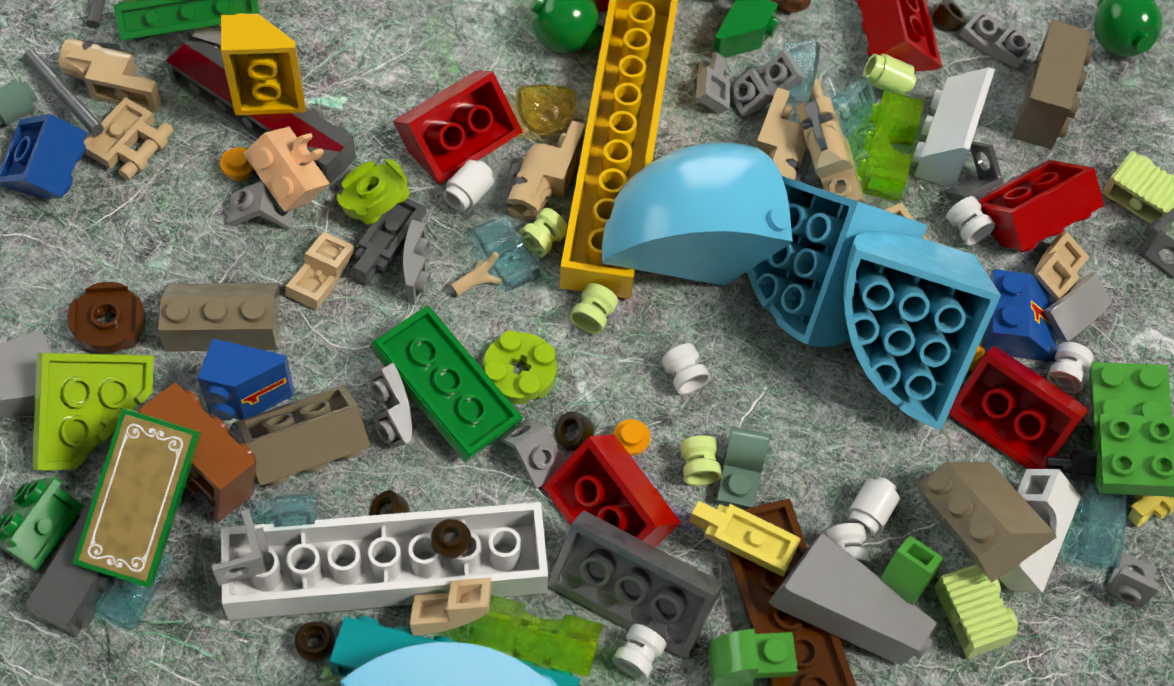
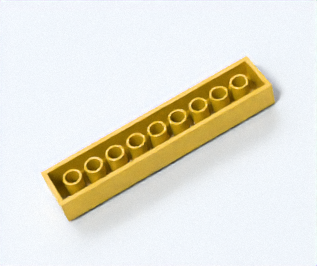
[559,0,678,299]

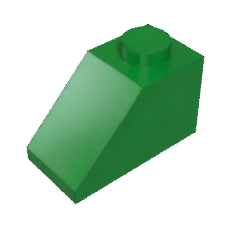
[712,0,780,58]

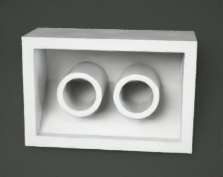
[912,67,995,188]

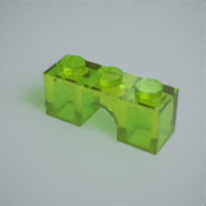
[857,91,924,202]
[471,594,604,677]

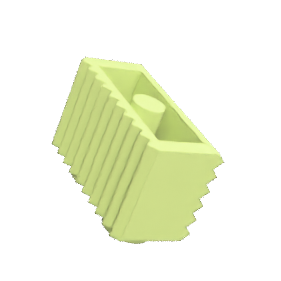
[1102,151,1174,224]
[934,565,1018,658]

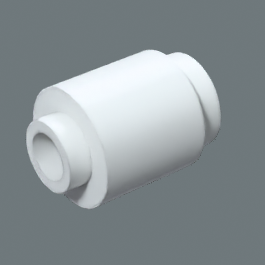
[443,160,494,212]
[847,477,900,536]

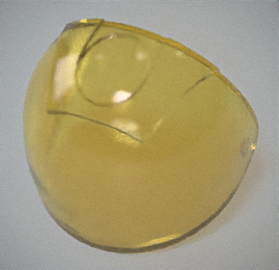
[515,85,576,135]

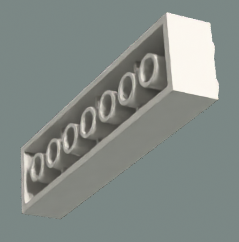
[221,502,548,620]

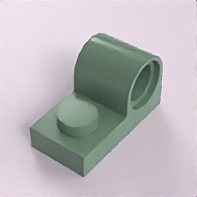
[715,426,770,510]

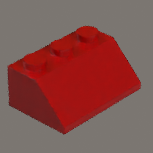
[856,0,942,72]
[393,70,523,184]
[978,160,1104,252]
[948,346,1089,469]
[542,434,681,547]

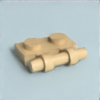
[84,97,174,180]

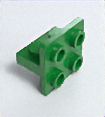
[0,477,84,571]

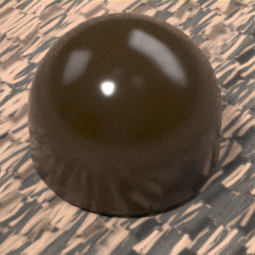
[932,0,966,32]
[555,411,595,450]
[370,490,410,516]

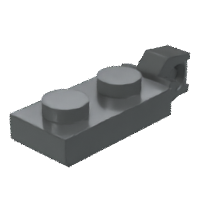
[353,198,426,285]

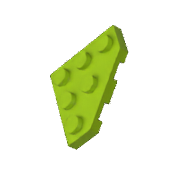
[32,352,154,470]

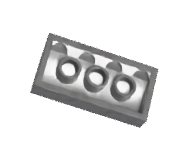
[548,510,724,660]

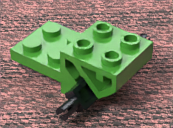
[1045,362,1174,497]

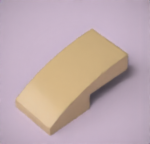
[1033,231,1090,301]
[285,232,355,310]
[410,577,492,636]

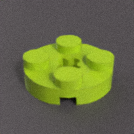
[337,159,410,225]
[483,330,557,405]

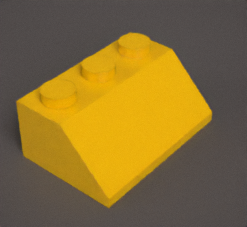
[221,13,306,116]

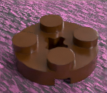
[67,282,146,353]

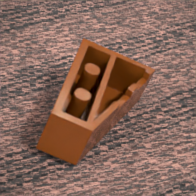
[138,382,257,523]

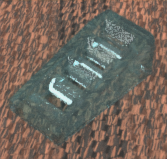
[831,76,878,139]

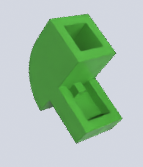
[880,535,944,605]
[707,629,798,686]

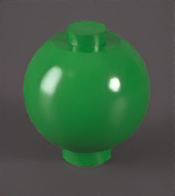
[530,0,604,53]
[1093,0,1163,57]

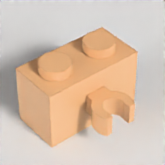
[243,127,330,211]

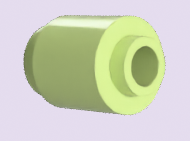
[863,54,916,97]

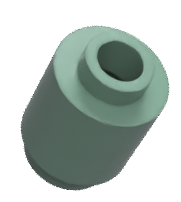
[0,79,37,126]

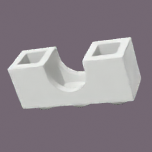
[999,469,1081,593]

